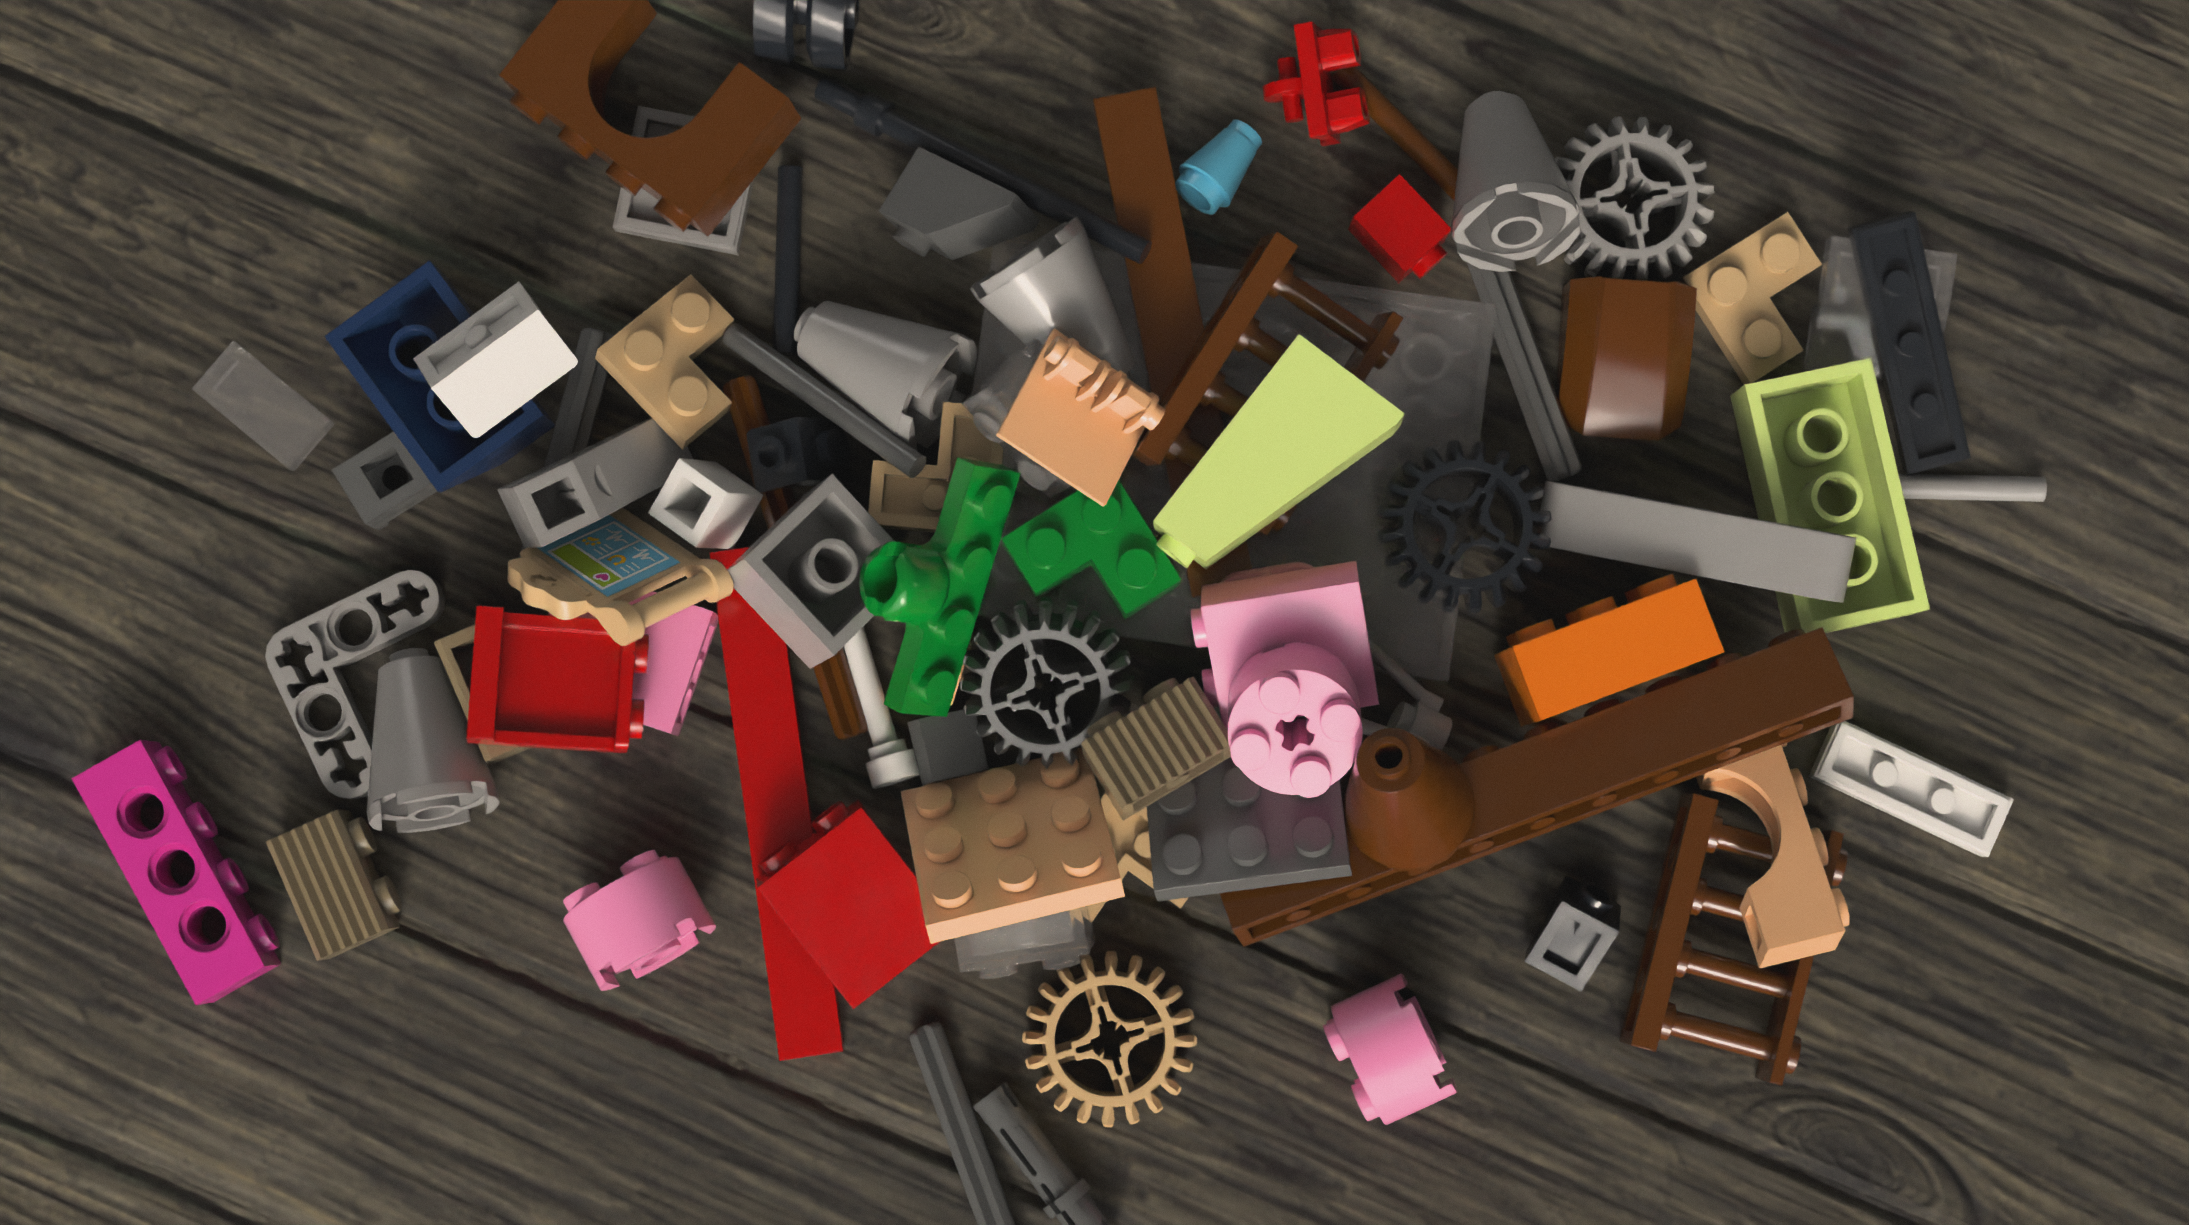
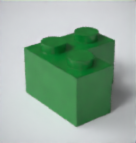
[1001,480,1182,620]

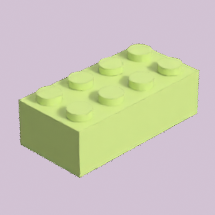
[1730,358,1930,633]

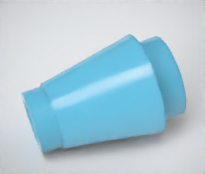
[1175,120,1262,215]

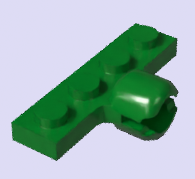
[859,457,1021,717]

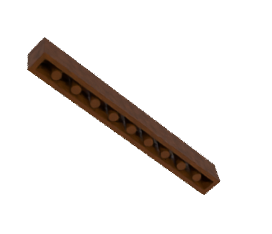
[1220,627,1854,947]

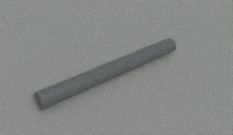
[723,323,926,478]

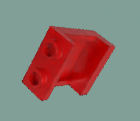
[466,606,649,753]
[756,799,941,1009]

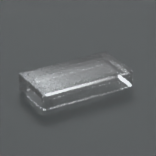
[192,340,335,471]

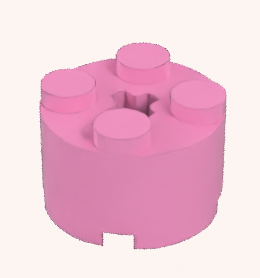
[1228,642,1363,798]
[563,850,716,991]
[1323,973,1458,1125]

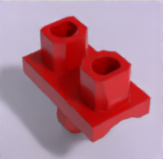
[1262,21,1370,146]

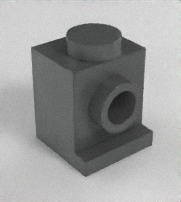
[332,431,438,531]

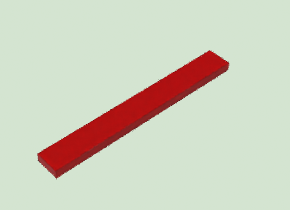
[709,547,845,1061]

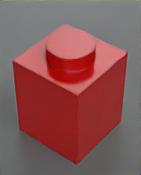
[1347,174,1451,284]

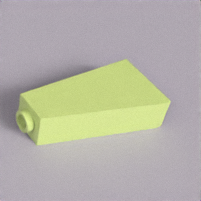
[1153,334,1405,569]

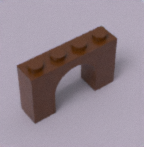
[499,0,802,237]

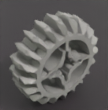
[1555,116,1714,281]

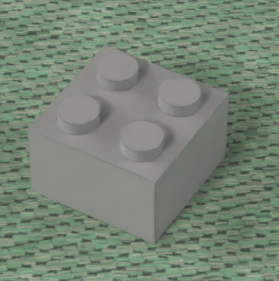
[727,474,894,669]

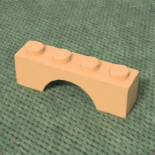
[1696,743,1849,968]

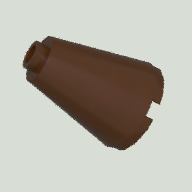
[1343,728,1475,872]

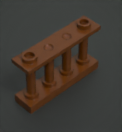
[1131,231,1404,536]
[1619,793,1848,1086]

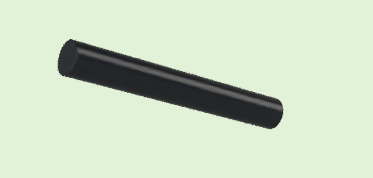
[773,165,803,357]

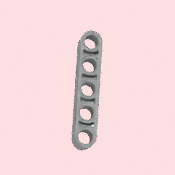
[1536,481,1856,603]

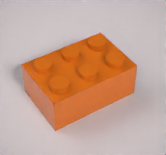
[1494,574,1725,726]

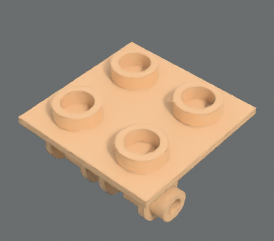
[996,328,1165,507]

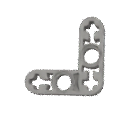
[265,570,446,799]

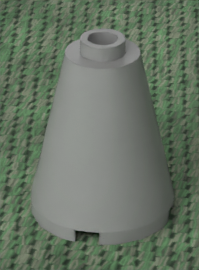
[1451,91,1580,272]
[970,216,1136,381]
[794,301,977,451]
[367,648,500,833]

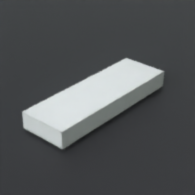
[1808,721,2014,857]

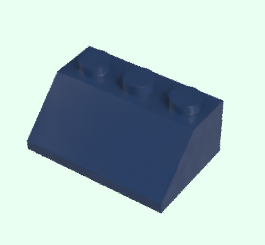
[324,260,555,493]

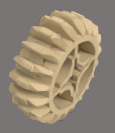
[1022,951,1197,1127]

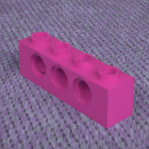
[71,740,281,1005]

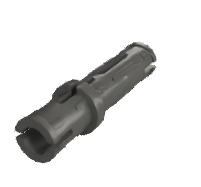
[973,1081,1112,1225]

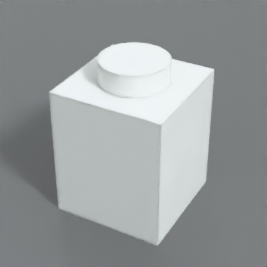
[648,458,763,549]

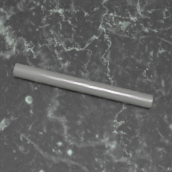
[1899,474,2047,502]

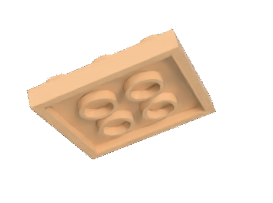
[900,748,1125,944]

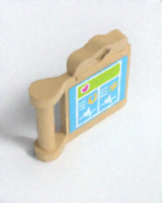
[507,508,734,646]

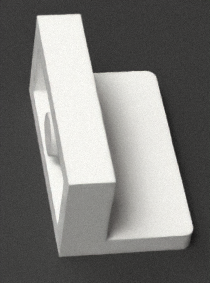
[413,281,578,438]

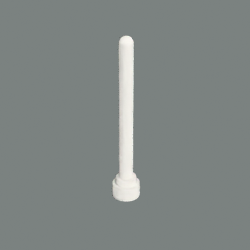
[802,492,920,789]

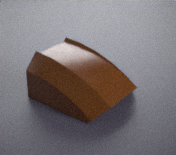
[1556,276,1697,441]

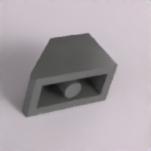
[879,147,1040,260]

